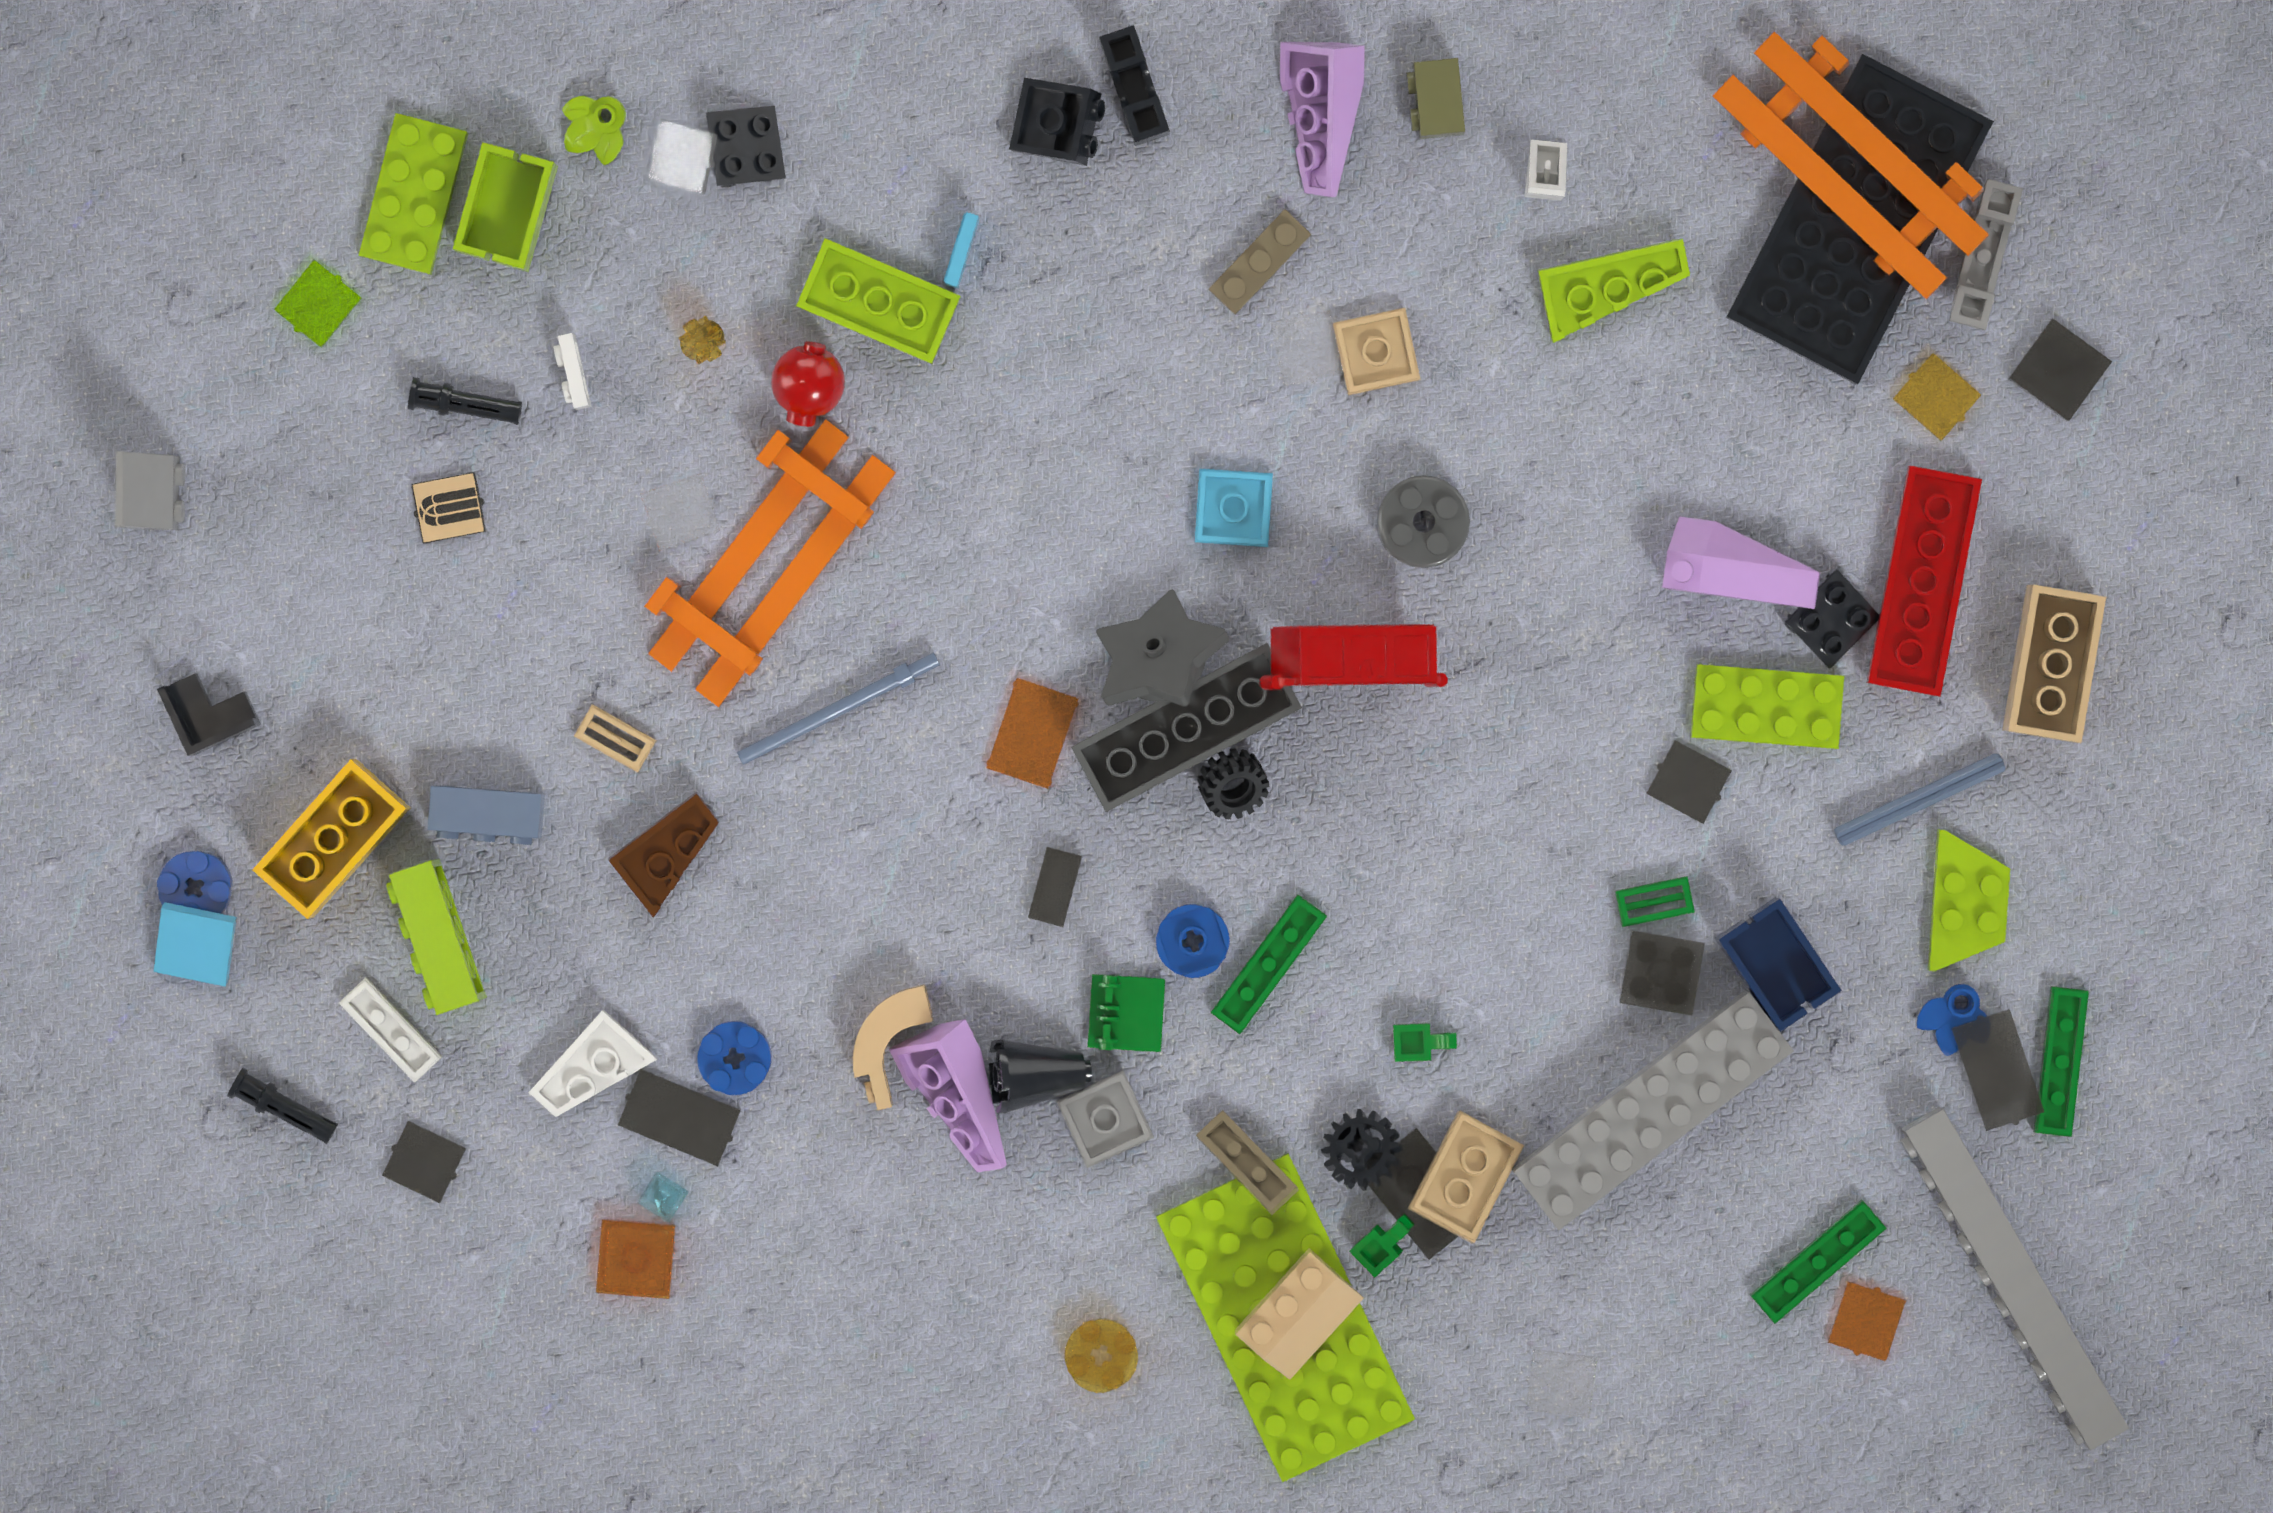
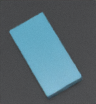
[943,212,980,289]

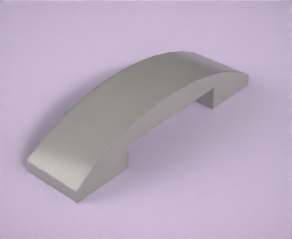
[1949,179,2023,331]

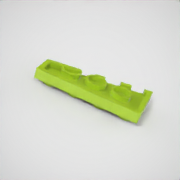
[1537,238,1690,343]

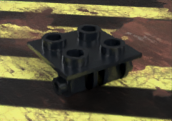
[706,106,786,188]
[1784,569,1879,669]

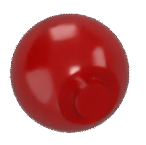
[771,341,845,427]

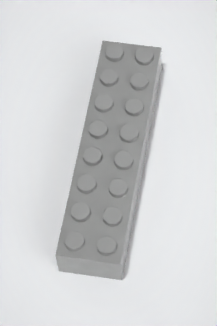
[1512,990,1794,1231]

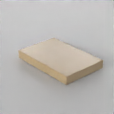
[1408,1110,1524,1244]

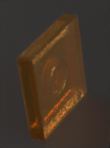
[596,1219,676,1299]

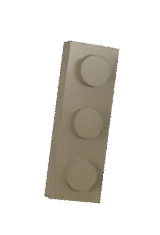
[1208,209,1312,315]
[1196,1110,1299,1215]

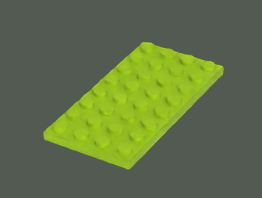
[1156,1153,1415,1483]

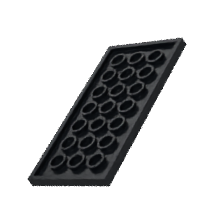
[1726,54,1994,385]

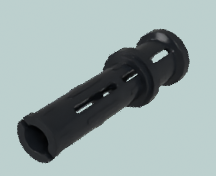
[408,377,522,425]
[227,1067,338,1145]

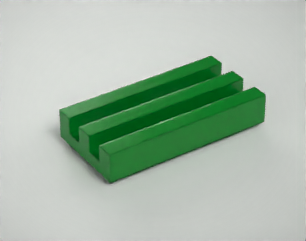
[1615,876,1695,927]

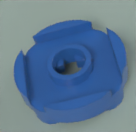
[157,851,233,914]
[1156,904,1230,978]
[697,1021,772,1095]

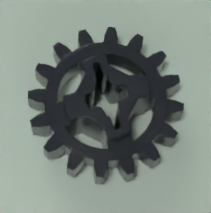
[1321,1109,1403,1191]

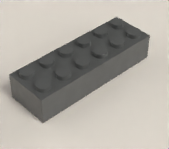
[1071,643,1302,812]

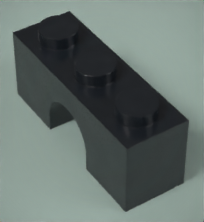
[1099,25,1170,146]

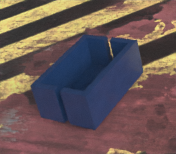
[1715,897,1842,1032]

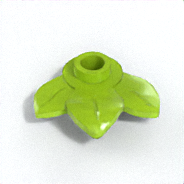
[562,96,626,165]

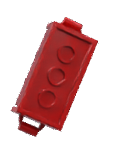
[1260,624,1448,690]

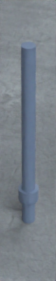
[737,652,940,765]

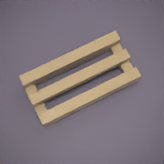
[574,704,657,773]

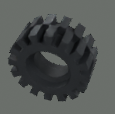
[1197,748,1270,820]

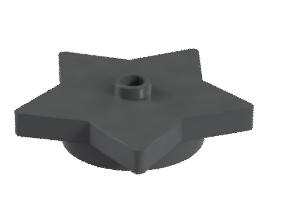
[1096,589,1230,706]

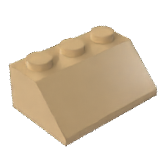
[1235,1248,1364,1380]

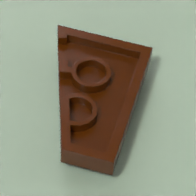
[608,792,719,918]

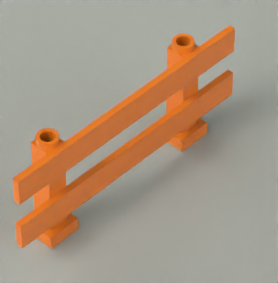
[1712,31,1989,300]
[644,419,896,707]

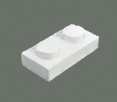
[554,333,592,410]

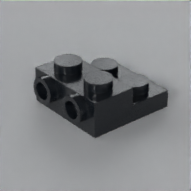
[1009,77,1105,166]

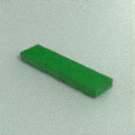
[1210,894,1327,1034]
[2033,986,2089,1137]
[1750,1199,1887,1324]

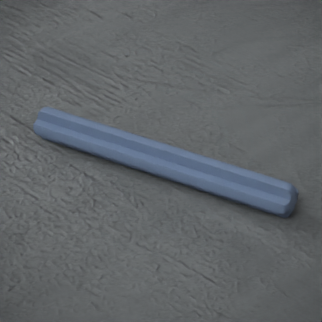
[1834,753,2006,846]

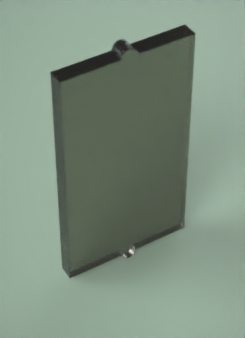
[1952,1009,2044,1131]
[618,1069,741,1167]

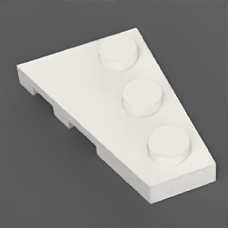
[528,1010,658,1117]

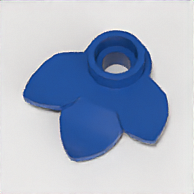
[1916,984,1991,1056]

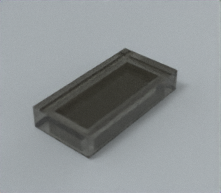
[1028,847,1082,927]

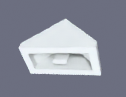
[1525,140,1567,201]

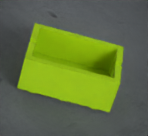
[452,142,558,272]

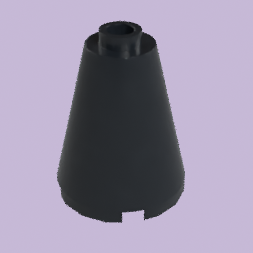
[989,1039,1092,1113]

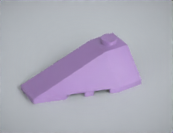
[1280,42,1365,197]
[1662,517,1820,609]
[889,1019,1007,1172]

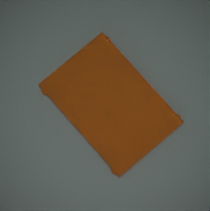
[986,678,1079,789]

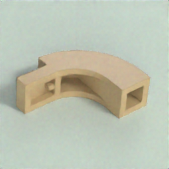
[853,984,934,1111]

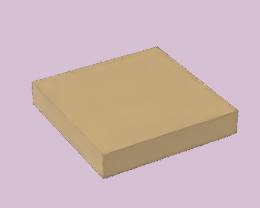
[1333,308,1421,396]

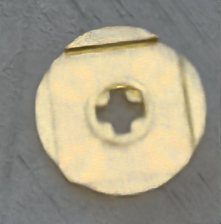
[1064,1318,1138,1393]

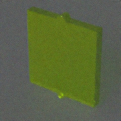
[274,260,362,348]

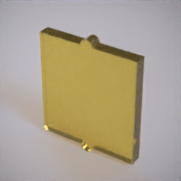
[1892,353,1981,441]

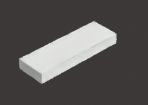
[339,977,442,1083]

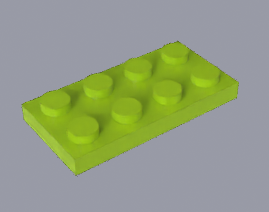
[358,113,468,275]
[796,238,961,364]
[1690,664,1844,749]

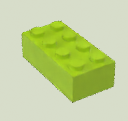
[386,858,487,1015]

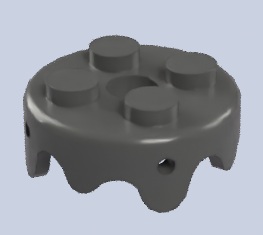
[1377,475,1470,568]

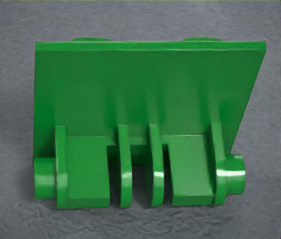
[1087,974,1165,1052]

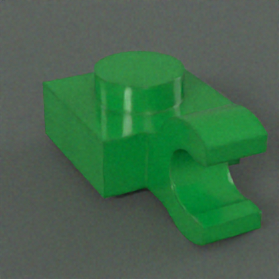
[1393,1023,1457,1062]
[1349,1213,1414,1278]

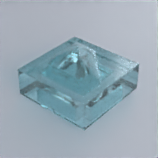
[637,1172,689,1223]

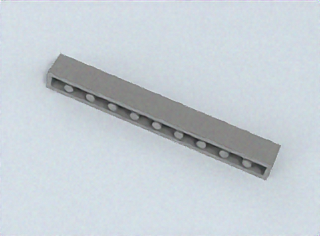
[1900,1107,2129,1450]

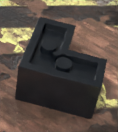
[157,673,261,756]

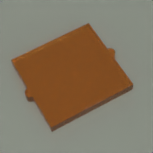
[1828,1281,1906,1361]

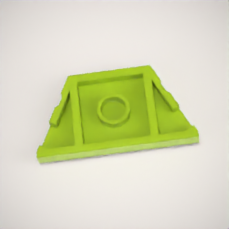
[1927,829,2010,971]

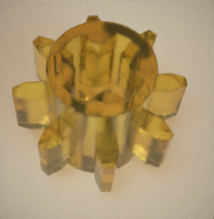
[678,316,726,364]

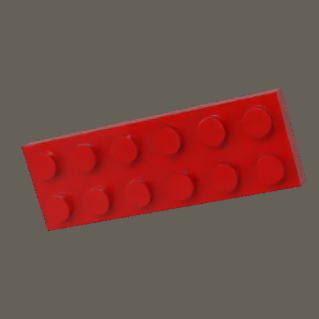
[1866,465,1982,697]

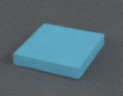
[1195,469,1273,547]
[153,902,237,987]

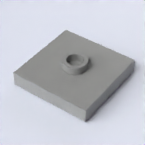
[1057,1070,1154,1168]

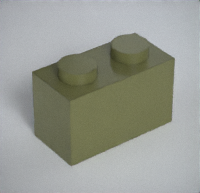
[1406,58,1465,140]

